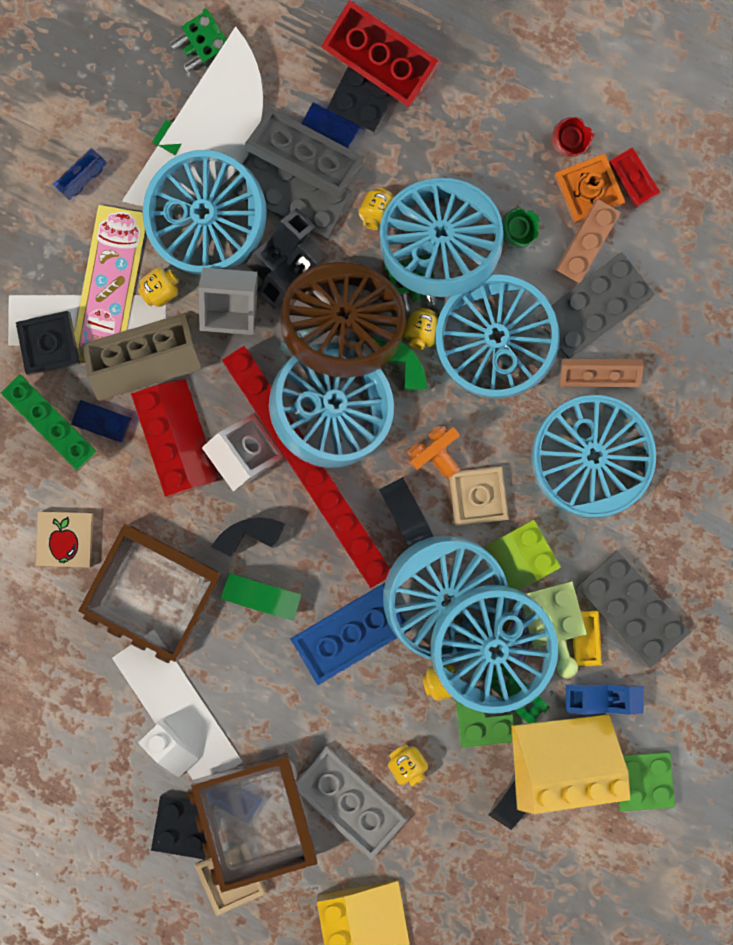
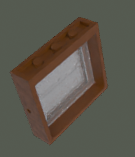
[78,524,223,663]
[188,753,318,893]

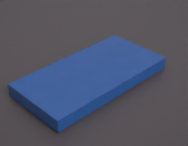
[290,583,411,685]

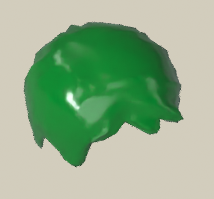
[502,207,540,248]

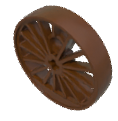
[280,262,406,378]

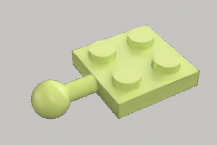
[522,581,587,679]

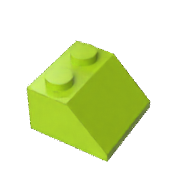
[484,520,561,590]

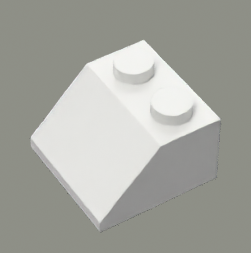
[202,414,284,492]

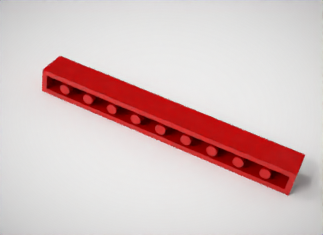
[222,345,390,589]

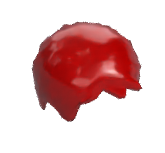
[551,117,595,157]

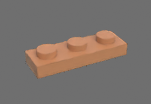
[555,199,621,284]
[559,359,644,387]

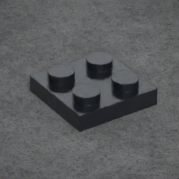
[327,66,393,135]
[16,311,80,376]
[151,794,215,860]

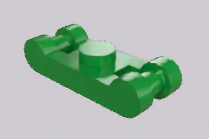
[481,663,550,723]

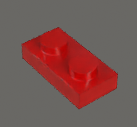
[609,147,661,208]

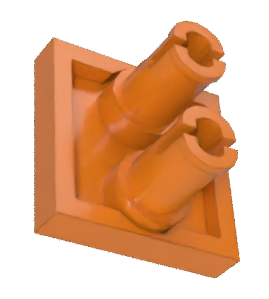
[404,425,460,478]

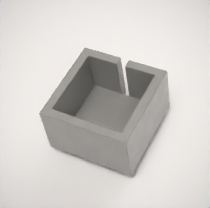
[199,268,257,335]

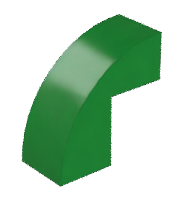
[374,336,427,392]
[221,573,301,621]

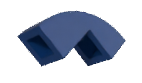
[566,684,644,715]

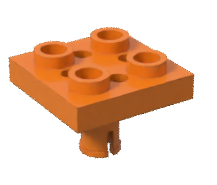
[554,153,625,224]

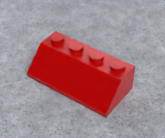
[321,0,443,107]
[131,379,220,498]

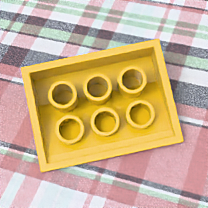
[512,714,630,814]
[317,880,410,945]

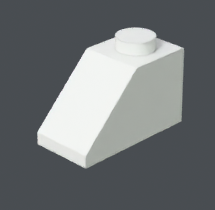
[138,719,199,778]

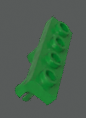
[0,374,98,471]

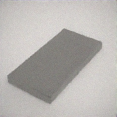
[295,745,408,860]

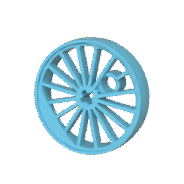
[143,150,267,275]
[379,178,504,297]
[436,275,560,399]
[269,343,394,468]
[531,395,656,518]
[383,535,509,660]
[431,585,558,713]

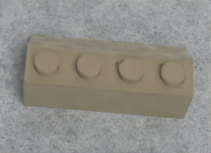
[83,313,202,401]

